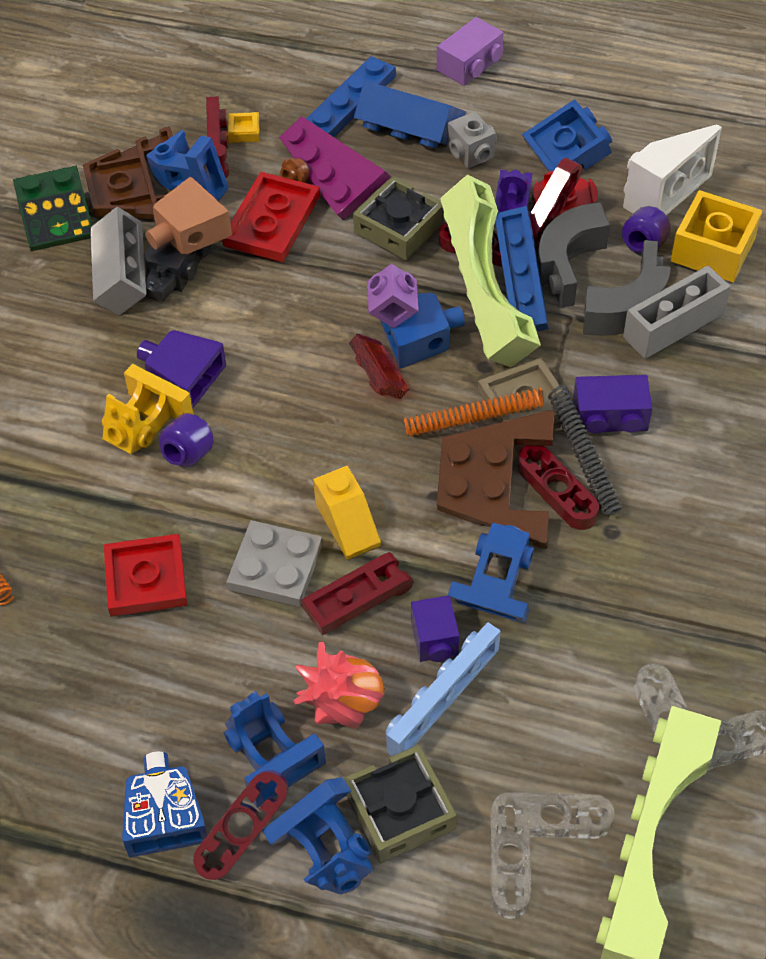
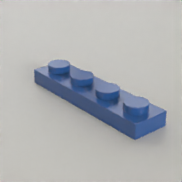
[306,56,396,137]
[495,206,549,331]

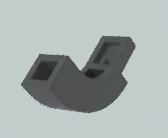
[538,202,610,308]
[583,240,671,336]

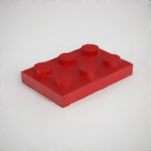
[222,171,320,262]

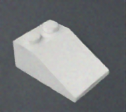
[623,124,722,215]

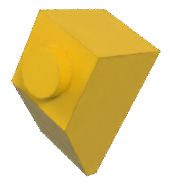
[313,466,381,560]

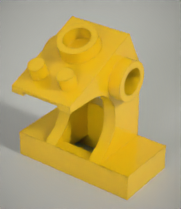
[102,364,194,454]

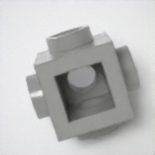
[448,111,497,168]

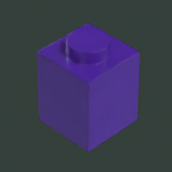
[411,595,459,662]

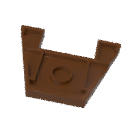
[83,126,173,219]
[437,410,554,548]

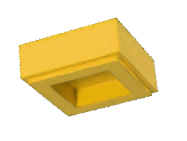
[228,112,260,143]

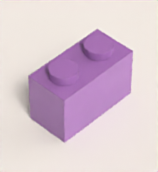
[437,17,504,86]

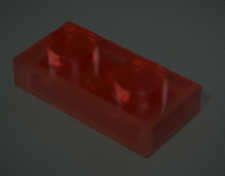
[349,333,410,399]

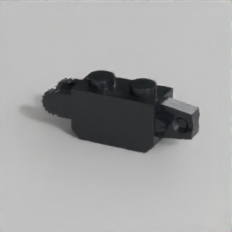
[144,242,211,301]

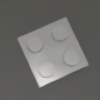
[226,520,323,607]

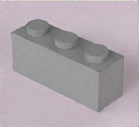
[91,206,146,316]
[623,266,731,359]

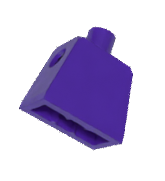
[137,330,226,408]

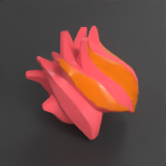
[293,642,385,729]

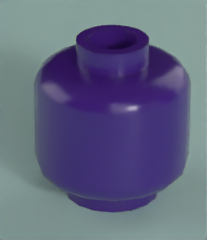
[622,206,671,255]
[159,413,214,467]

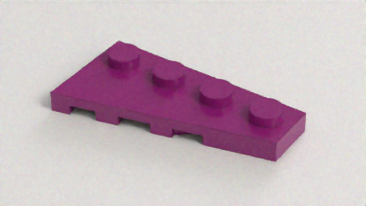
[279,116,391,220]

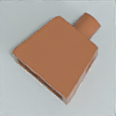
[145,177,232,254]

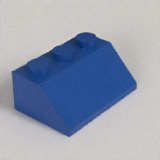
[354,81,466,148]

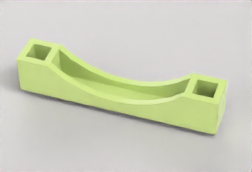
[440,175,541,368]
[596,706,721,959]

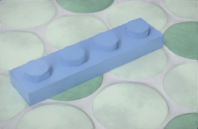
[385,622,501,756]

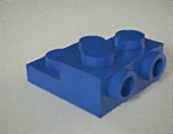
[522,99,613,172]

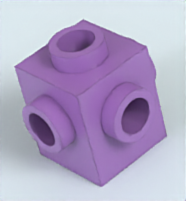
[367,263,419,328]

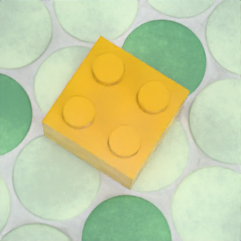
[670,190,763,283]

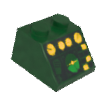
[13,165,92,252]

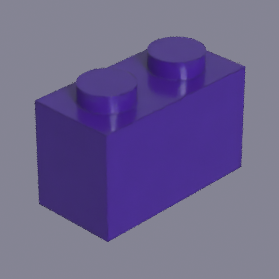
[573,375,652,434]

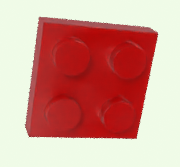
[103,534,188,617]

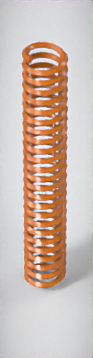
[404,387,543,438]

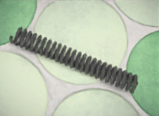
[548,385,623,515]

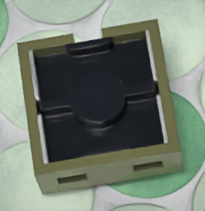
[353,176,445,260]
[343,745,457,864]

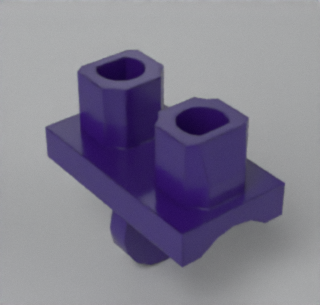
[495,170,533,213]

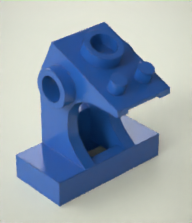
[146,130,229,202]
[448,523,534,624]
[223,691,326,808]
[262,777,374,895]

